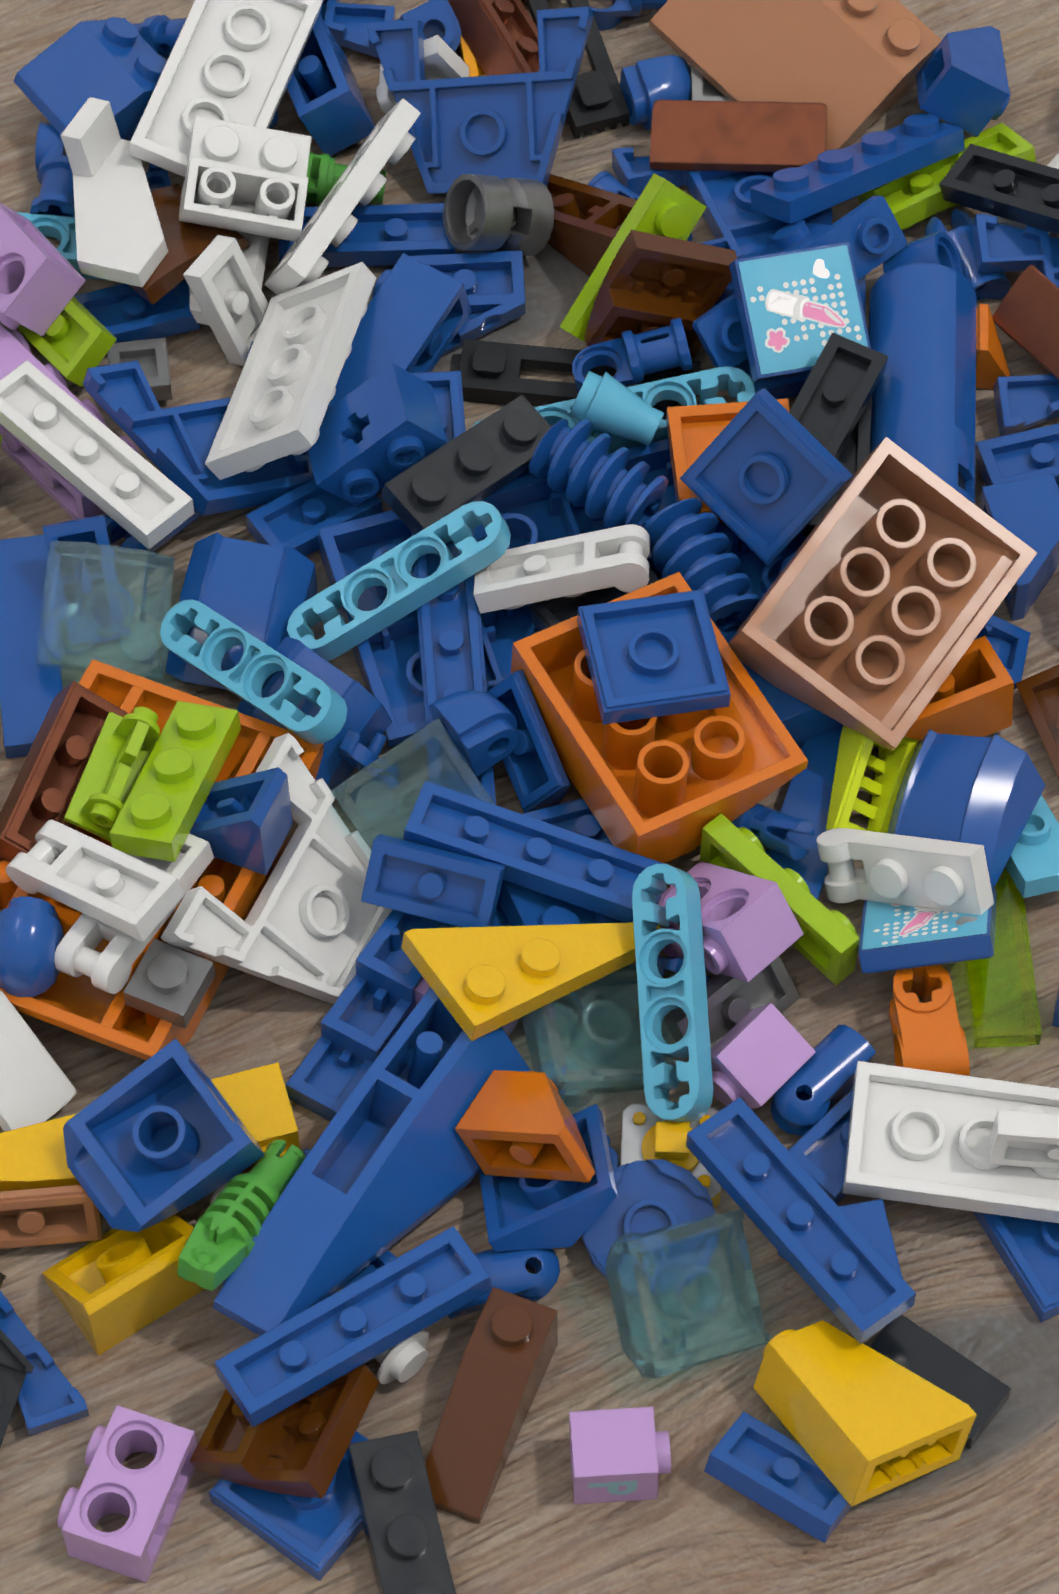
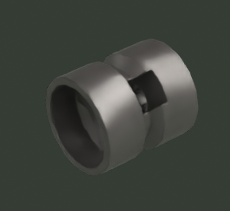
[443,174,554,255]

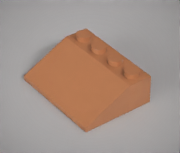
[648,0,942,151]
[728,437,1037,751]

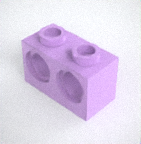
[0,203,86,336]
[658,861,804,982]
[57,1405,197,1583]

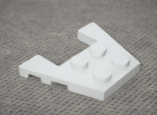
[161,733,392,1005]

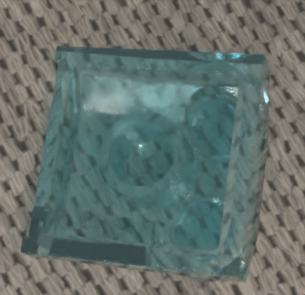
[35,541,175,681]
[331,718,495,850]
[522,965,681,1108]
[606,1209,770,1378]

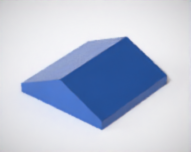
[479,1104,618,1252]

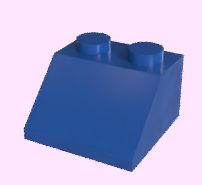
[13,17,167,141]

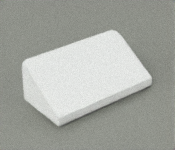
[0,991,77,1132]

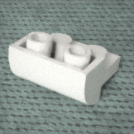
[179,115,311,242]

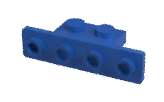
[693,195,907,368]

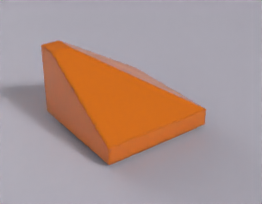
[976,304,1011,389]

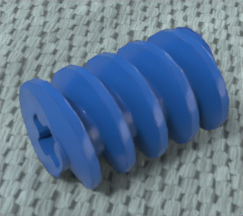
[529,418,669,529]
[643,498,761,632]

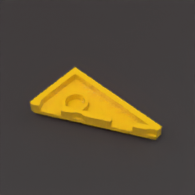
[401,922,661,1041]

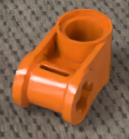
[889,964,970,1076]

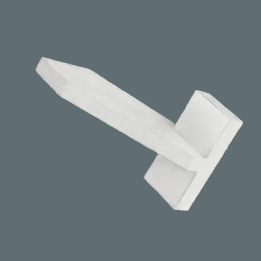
[61,97,168,287]
[183,232,269,366]

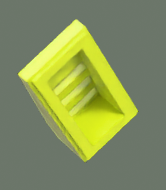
[826,725,919,833]

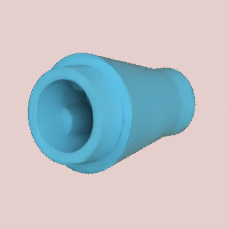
[569,371,664,446]

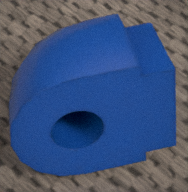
[395,0,461,52]
[620,55,691,130]
[429,690,519,777]
[0,896,64,997]

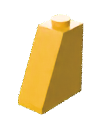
[753,1320,977,1507]

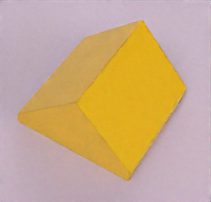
[42,1214,205,1356]

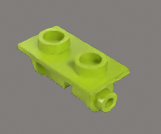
[63,707,160,842]

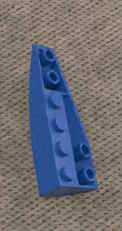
[213,987,531,1336]

